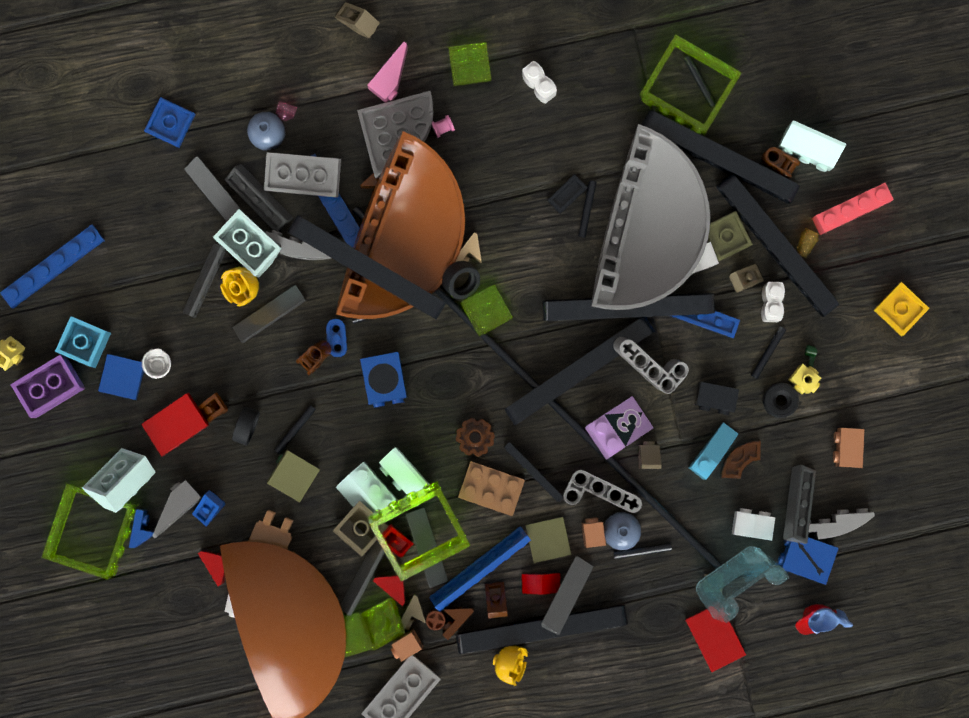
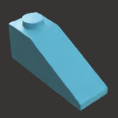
[688,422,738,480]

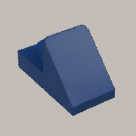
[192,490,225,527]
[129,509,154,548]

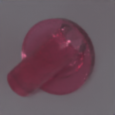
[276,101,297,121]

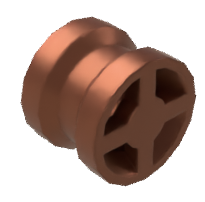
[426,610,445,630]

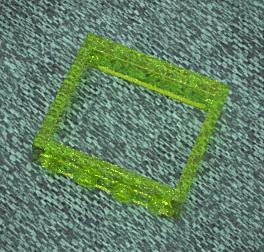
[640,34,741,135]
[368,481,470,581]
[41,484,136,580]

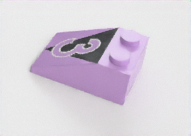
[585,396,653,459]

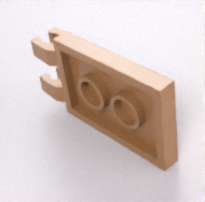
[249,510,294,549]

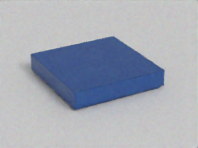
[144,97,196,148]
[98,354,144,400]

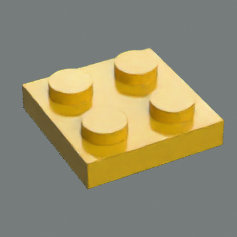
[874,282,929,336]

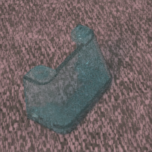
[696,546,790,623]

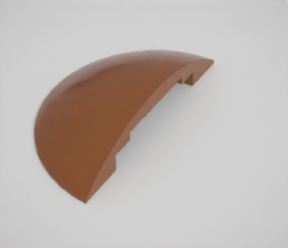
[336,131,465,319]
[220,541,346,718]

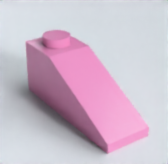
[367,42,408,103]

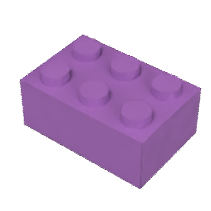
[10,354,86,418]

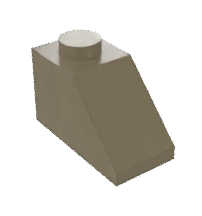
[335,2,379,38]
[638,441,661,469]

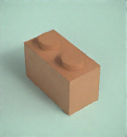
[833,428,864,468]
[581,518,606,548]
[391,629,423,662]

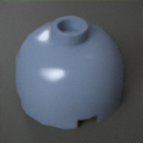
[247,112,285,150]
[603,512,641,550]

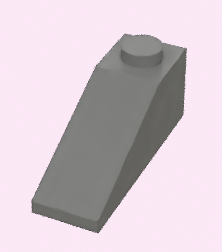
[153,480,201,538]

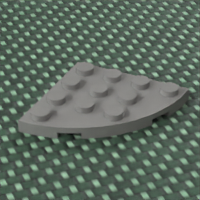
[357,91,434,179]

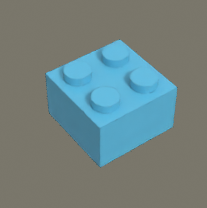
[55,316,111,368]

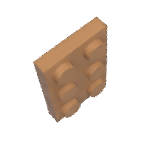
[458,461,525,516]

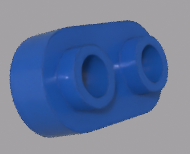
[326,319,347,357]

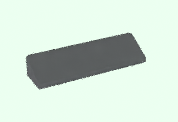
[184,156,247,221]
[224,164,293,232]
[183,244,227,318]
[232,285,306,343]
[783,465,816,544]
[406,508,448,588]
[340,540,387,616]
[541,556,593,635]

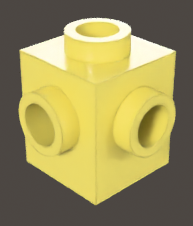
[0,336,25,371]
[788,364,821,394]

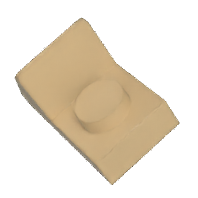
[456,232,482,263]

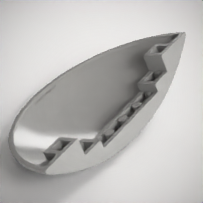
[591,124,710,310]

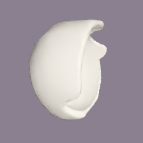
[142,348,171,379]

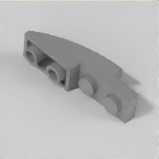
[266,230,331,260]
[809,508,875,539]

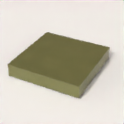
[708,211,753,262]
[266,450,320,502]
[525,517,571,563]

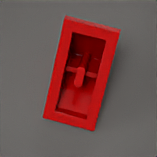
[377,524,414,558]
[198,550,225,586]
[522,573,561,594]
[373,574,406,606]

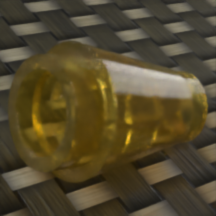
[797,228,819,258]

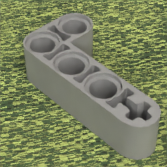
[613,337,689,394]
[563,470,642,513]

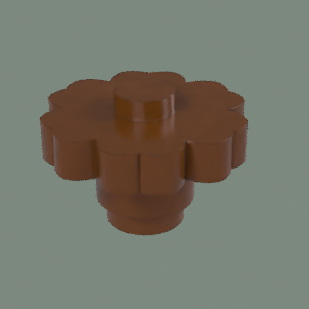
[456,418,495,457]

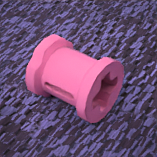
[431,115,455,138]

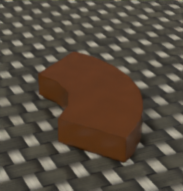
[721,441,761,479]

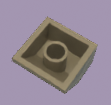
[333,501,388,557]

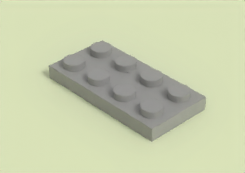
[264,152,341,197]
[361,655,441,718]

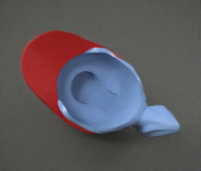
[795,604,853,635]

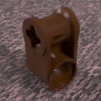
[762,147,800,180]
[296,340,332,376]

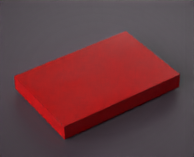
[141,393,209,456]
[685,602,746,672]

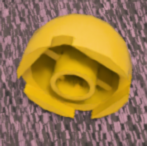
[220,267,259,306]
[493,645,528,686]

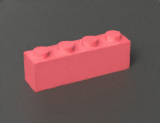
[812,183,894,235]

